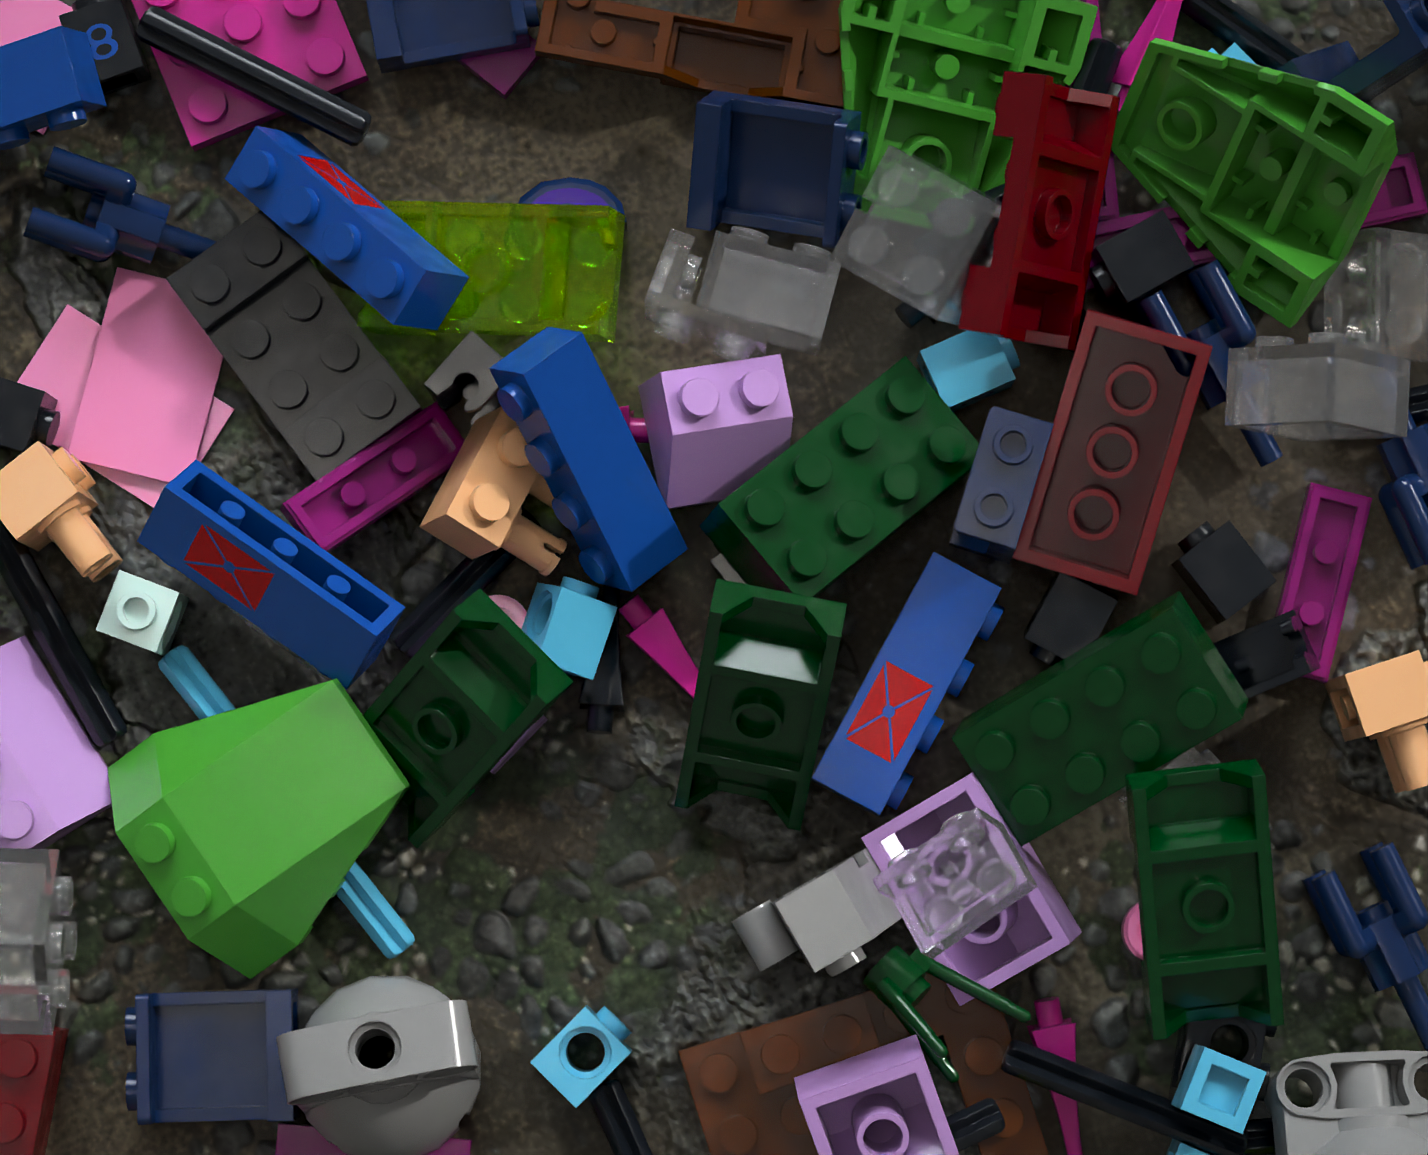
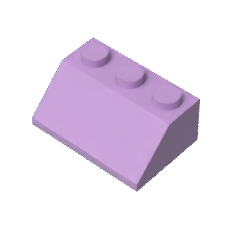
[0,635,112,865]
[861,772,1082,1006]

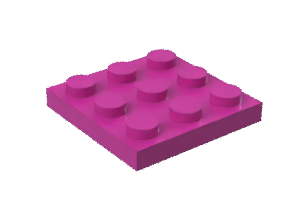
[131,0,369,151]

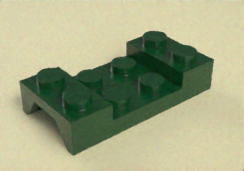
[674,579,847,831]
[363,588,573,848]
[1125,759,1284,1040]

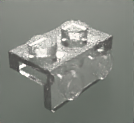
[873,808,1038,959]

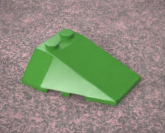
[838,0,1098,230]
[1111,38,1398,328]
[107,678,410,979]

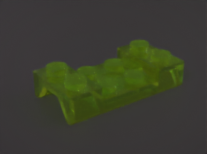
[357,200,625,343]

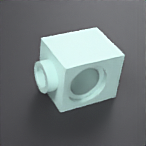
[96,570,190,656]

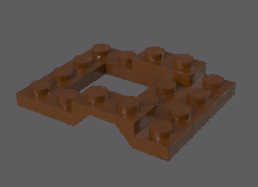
[535,0,844,109]
[678,973,1049,1155]

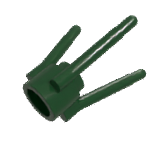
[863,946,1031,1083]

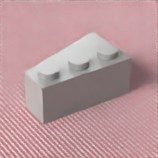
[772,847,906,977]

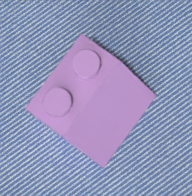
[638,354,793,510]
[794,1034,959,1155]

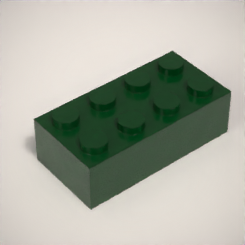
[700,356,979,598]
[951,591,1249,847]

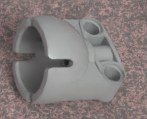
[276,976,481,1155]
[1264,1050,1428,1155]

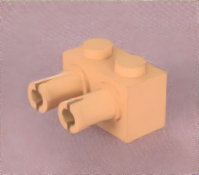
[419,407,567,576]
[0,441,123,583]
[1325,650,1428,793]

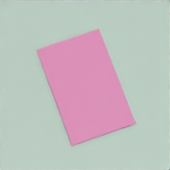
[67,267,224,483]
[17,304,235,508]

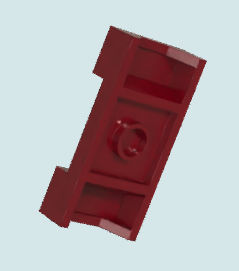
[958,71,1120,351]

